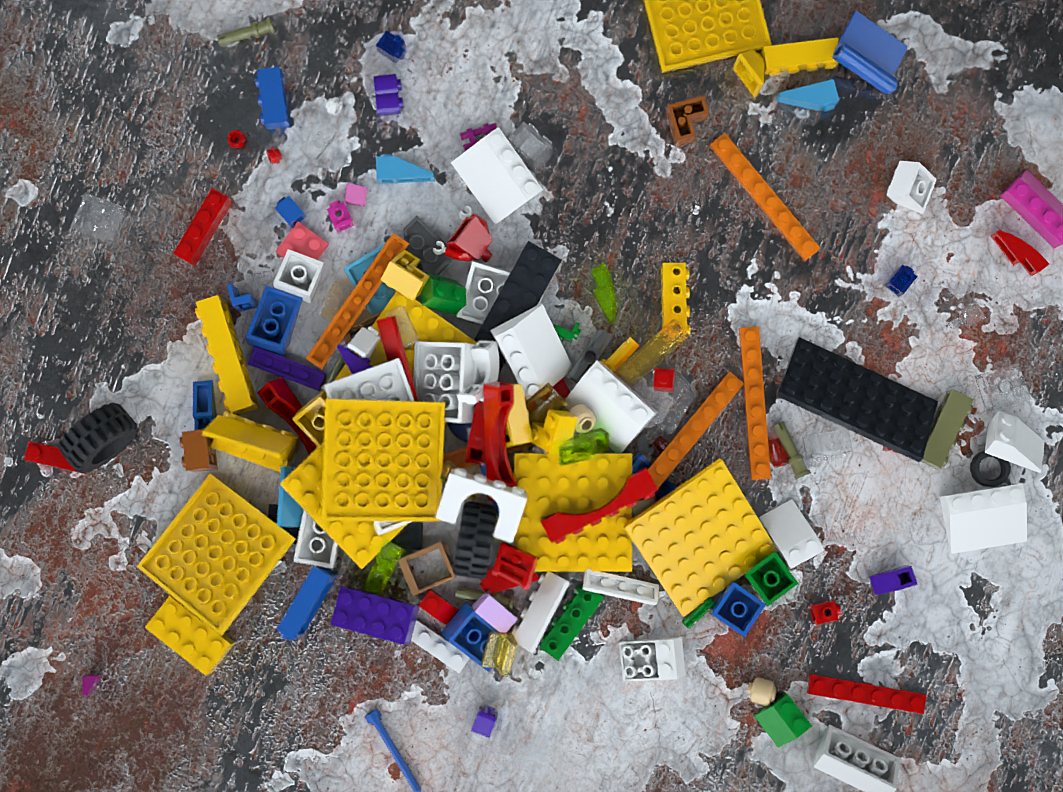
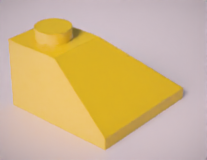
[733,49,764,98]

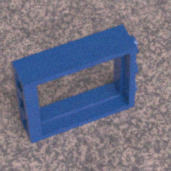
[277,566,339,641]

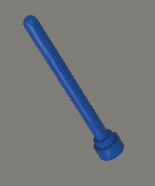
[364,708,421,792]

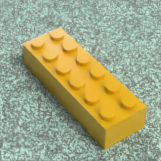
[195,295,260,416]

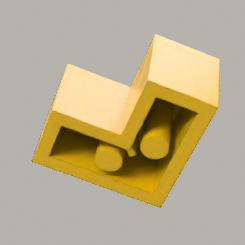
[381,250,430,301]
[531,410,578,455]

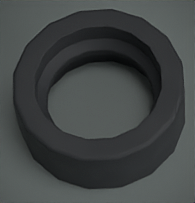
[970,451,1011,487]

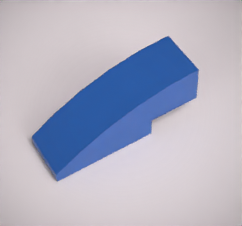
[193,380,216,442]

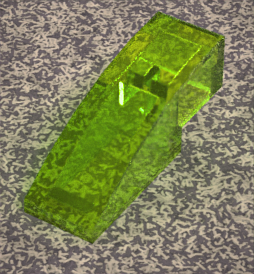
[591,263,616,326]
[559,428,609,466]
[364,540,404,596]

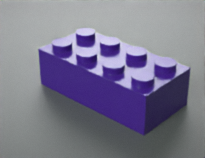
[330,586,420,645]

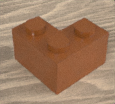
[665,95,709,147]
[180,429,218,472]

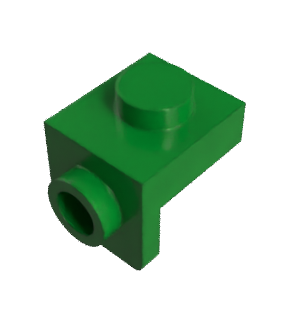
[553,322,581,343]

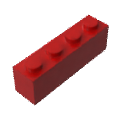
[173,188,233,267]

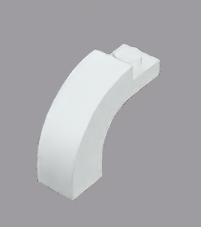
[457,341,499,404]

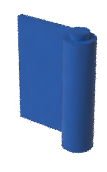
[832,11,908,94]

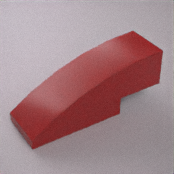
[991,230,1049,276]

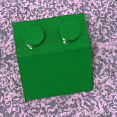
[421,271,467,315]
[744,551,799,607]
[753,692,812,747]

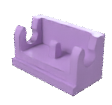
[472,593,518,635]

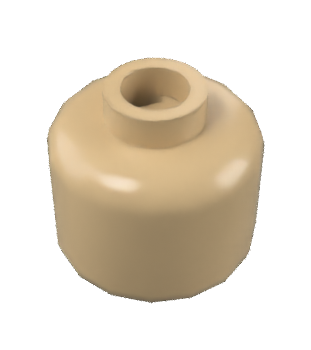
[569,404,596,433]
[747,677,777,706]

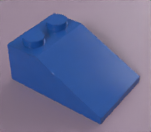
[246,286,303,356]
[441,602,513,672]

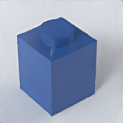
[275,196,306,229]

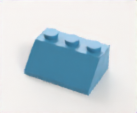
[277,466,304,527]

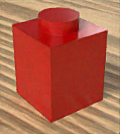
[653,368,675,393]

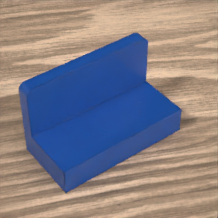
[227,283,258,312]

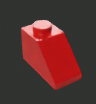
[418,589,459,625]

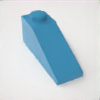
[776,79,840,111]
[376,154,435,184]

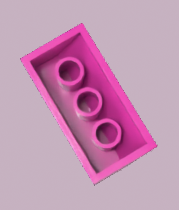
[1000,170,1063,249]

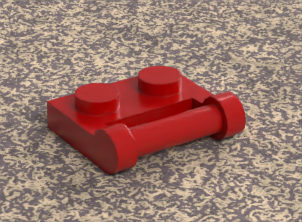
[492,542,539,590]

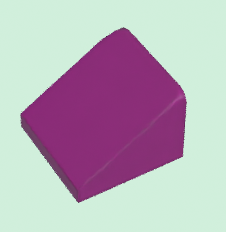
[82,674,103,696]

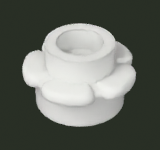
[326,97,343,115]

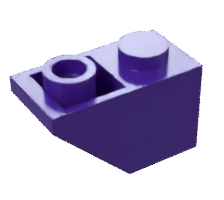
[869,565,918,595]
[471,705,498,738]

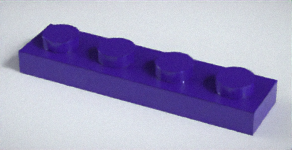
[247,346,326,392]

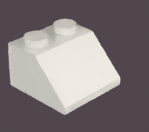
[887,161,937,213]
[273,249,324,304]

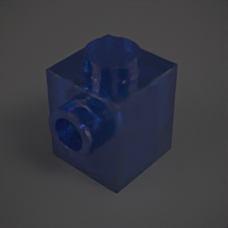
[376,30,407,64]
[884,265,918,297]

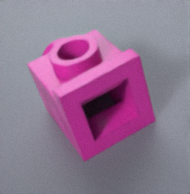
[327,201,355,233]

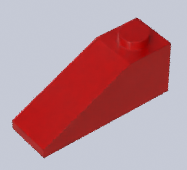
[24,441,88,474]

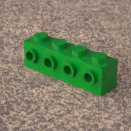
[539,584,604,661]

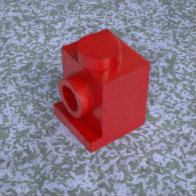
[809,600,841,625]

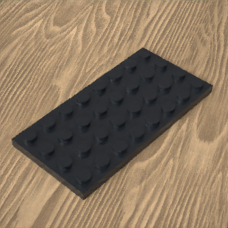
[776,337,938,463]

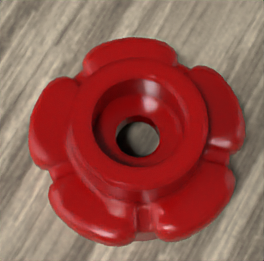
[227,130,246,148]
[266,146,282,164]

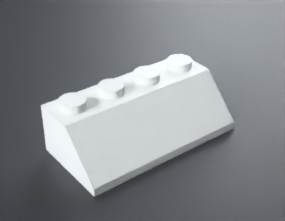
[294,510,339,568]
[511,572,570,653]
[814,725,901,792]

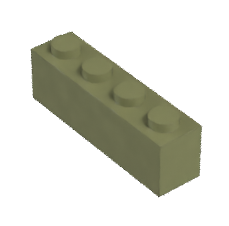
[921,389,974,469]

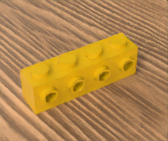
[661,263,690,341]

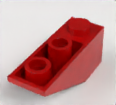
[465,401,486,466]

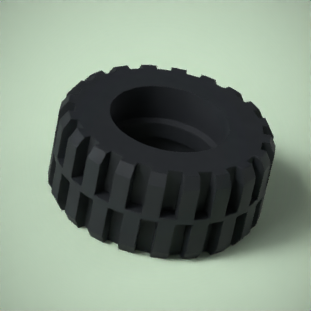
[59,403,138,473]
[453,501,497,580]

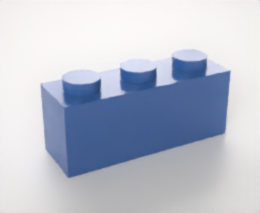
[255,67,290,130]

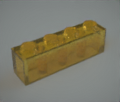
[616,318,690,387]

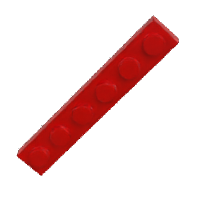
[807,674,927,714]

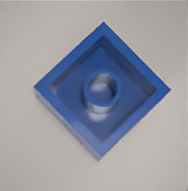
[709,581,766,637]

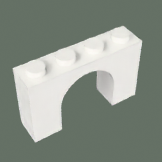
[436,468,528,543]

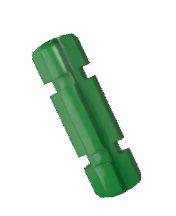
[682,597,715,629]

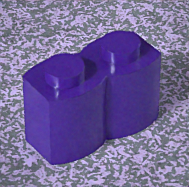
[374,74,404,116]

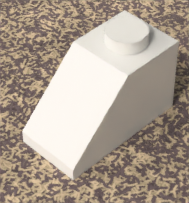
[347,326,381,358]

